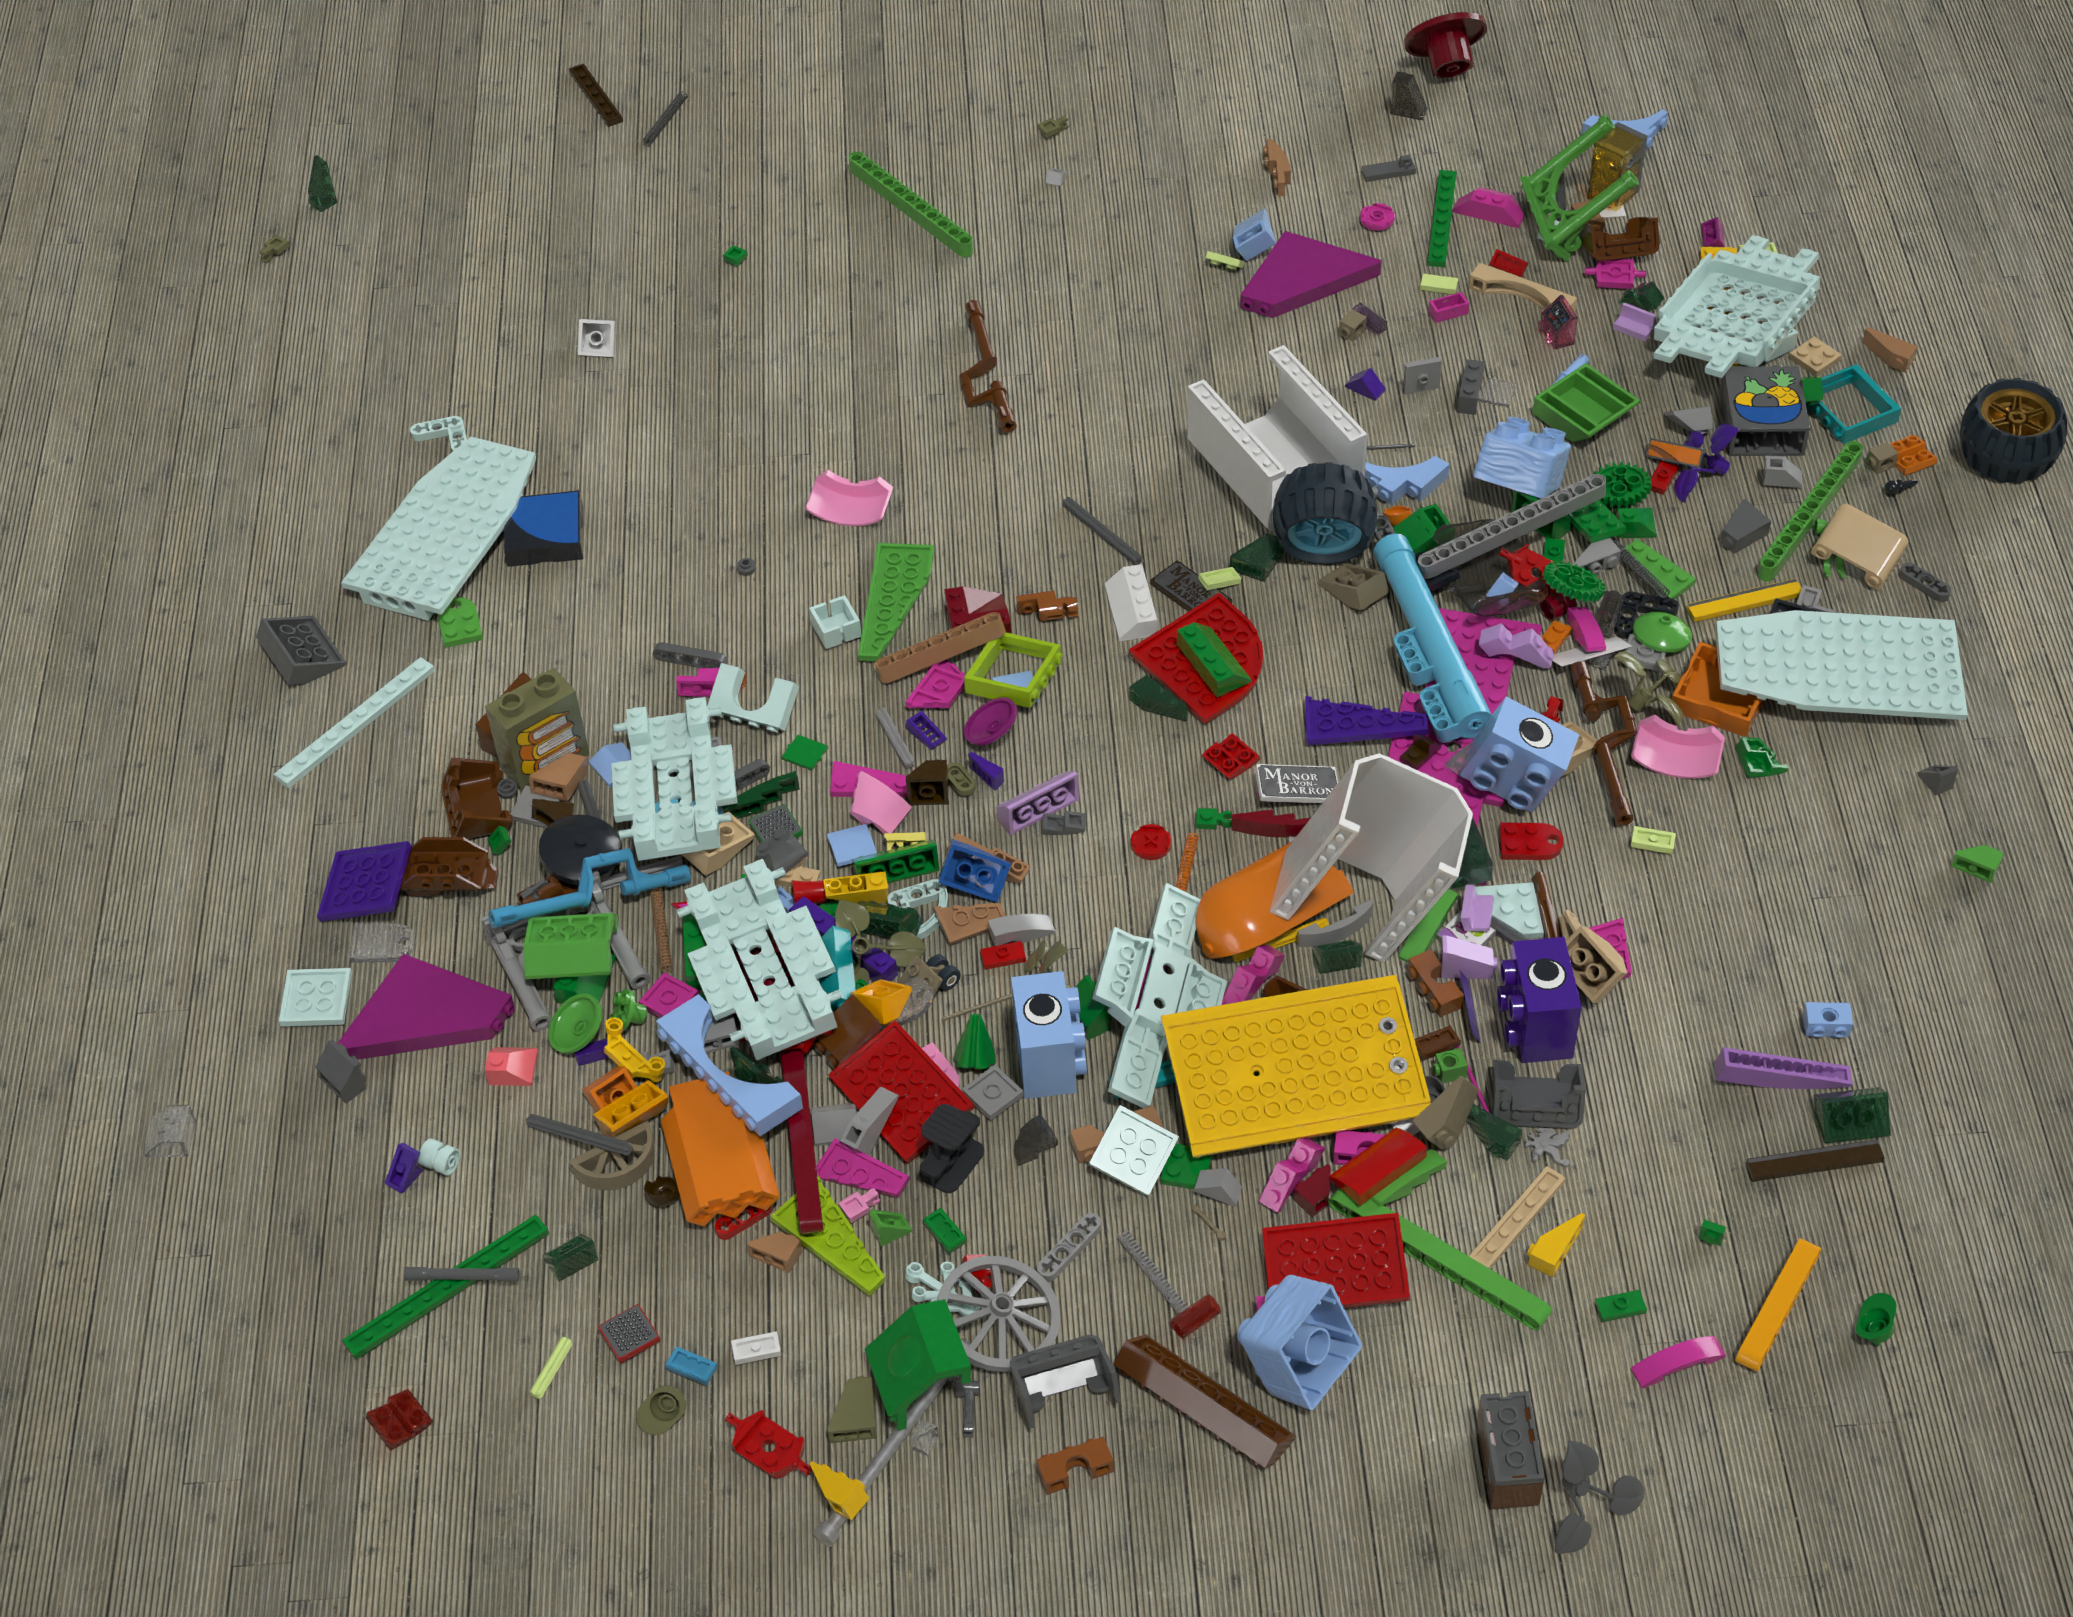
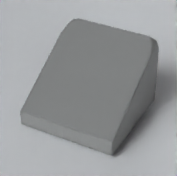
[1045,168,1068,186]

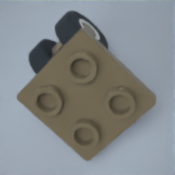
[898,954,961,1014]

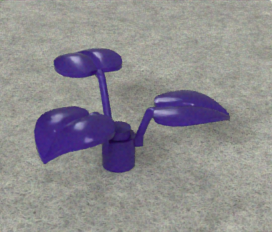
[1674,424,1740,503]

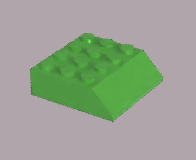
[1532,363,1640,442]

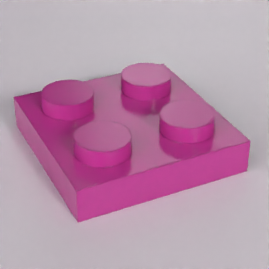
[638,972,699,1018]

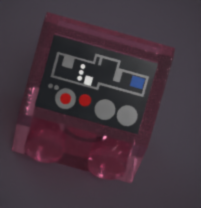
[1539,295,1578,350]

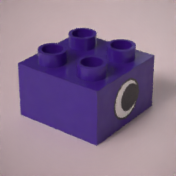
[1497,937,1582,1063]

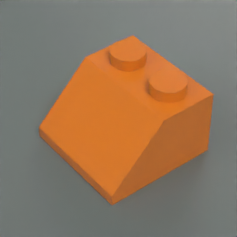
[582,1066,637,1112]

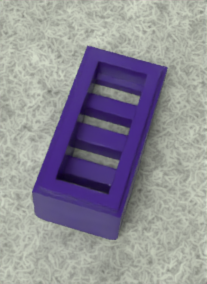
[905,710,947,750]
[968,752,1004,791]

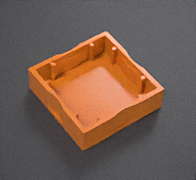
[1672,642,1764,737]

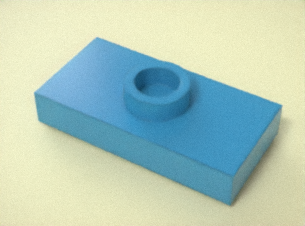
[665,1346,718,1386]

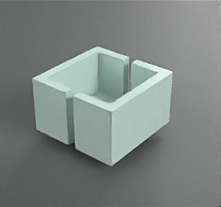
[809,595,862,649]

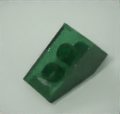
[730,1046,783,1084]

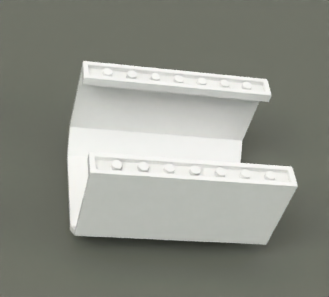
[1188,345,1367,532]
[1269,753,1473,963]

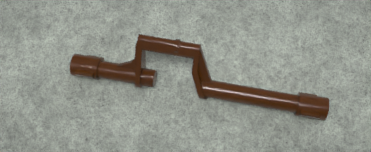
[959,300,1017,433]
[1570,661,1638,826]

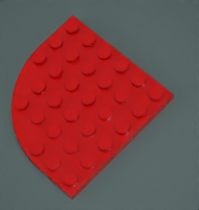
[1129,593,1263,724]

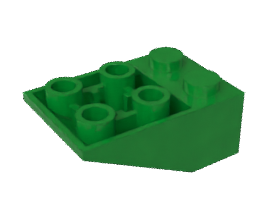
[1393,503,1454,554]

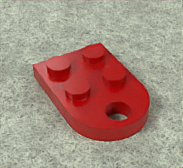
[1499,822,1564,860]

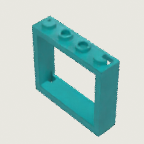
[1805,364,1902,444]

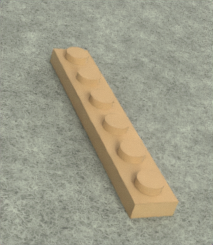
[1469,1166,1566,1269]

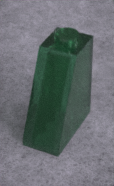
[1230,533,1284,583]

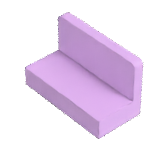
[1613,303,1656,342]
[1461,885,1494,931]

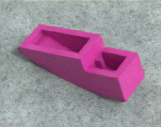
[1566,606,1606,652]

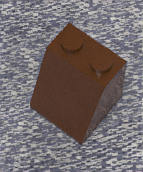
[813,994,880,1068]

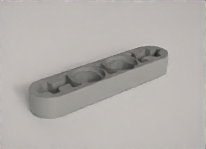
[1037,1213,1101,1282]

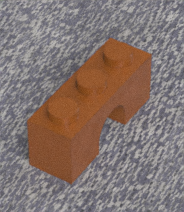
[1406,949,1464,1017]
[1036,1436,1114,1495]

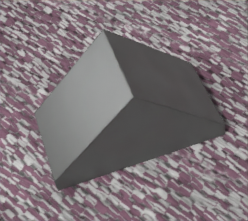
[1917,765,1958,796]

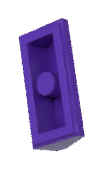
[575,1038,610,1066]

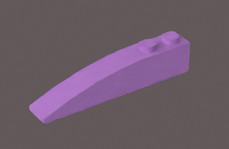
[1714,1047,1853,1089]

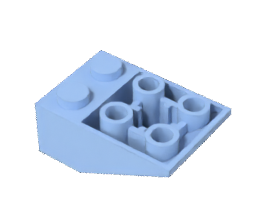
[1233,208,1276,261]

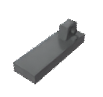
[1361,155,1416,182]

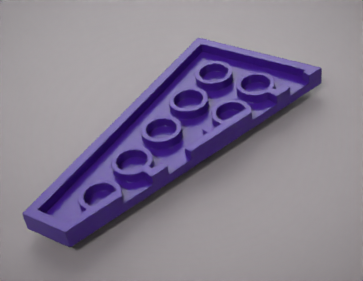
[1305,696,1429,745]

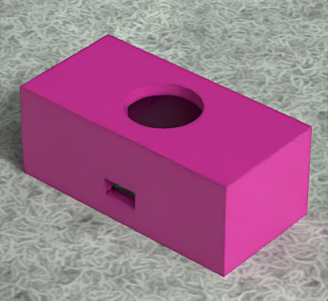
[1428,292,1469,323]

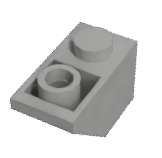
[1763,456,1802,488]

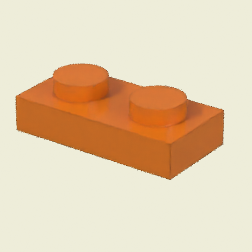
[1542,620,1572,655]

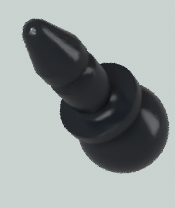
[1884,479,1918,496]

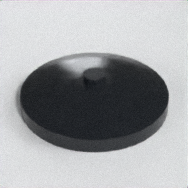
[539,815,622,885]

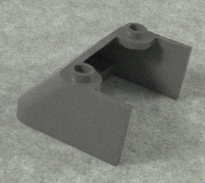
[1010,1335,1121,1428]

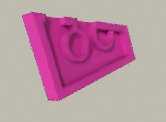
[1589,918,1632,979]

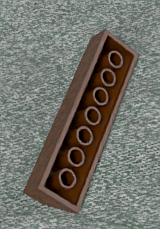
[1114,1334,1296,1468]

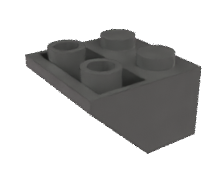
[316,1039,367,1104]

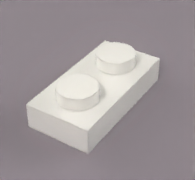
[731,1331,781,1365]

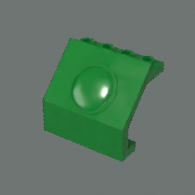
[864,1299,971,1431]

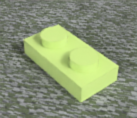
[1206,251,1244,270]
[1631,826,1676,854]

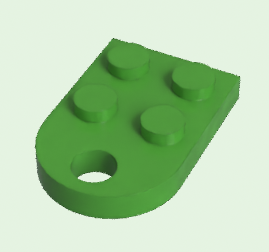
[438,597,483,648]

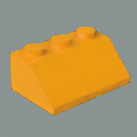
[593,1080,668,1138]

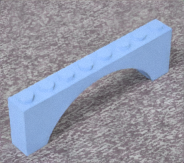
[656,994,803,1136]

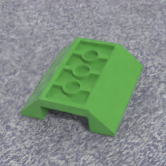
[524,913,619,979]

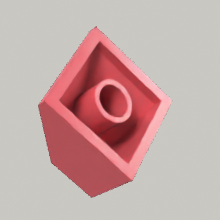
[485,1047,538,1086]

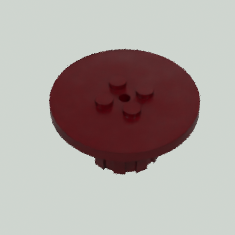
[1404,12,1487,78]

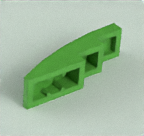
[1398,889,1458,963]
[1371,1149,1448,1206]

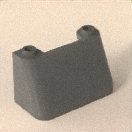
[1493,1060,1586,1128]

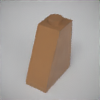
[529,753,588,801]

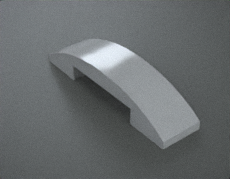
[1297,900,1373,947]

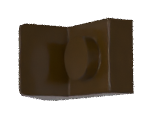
[1400,734,1441,770]

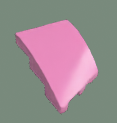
[850,771,912,834]

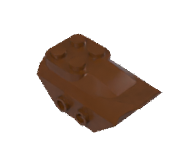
[400,837,499,896]

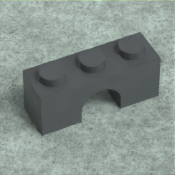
[1457,359,1485,415]

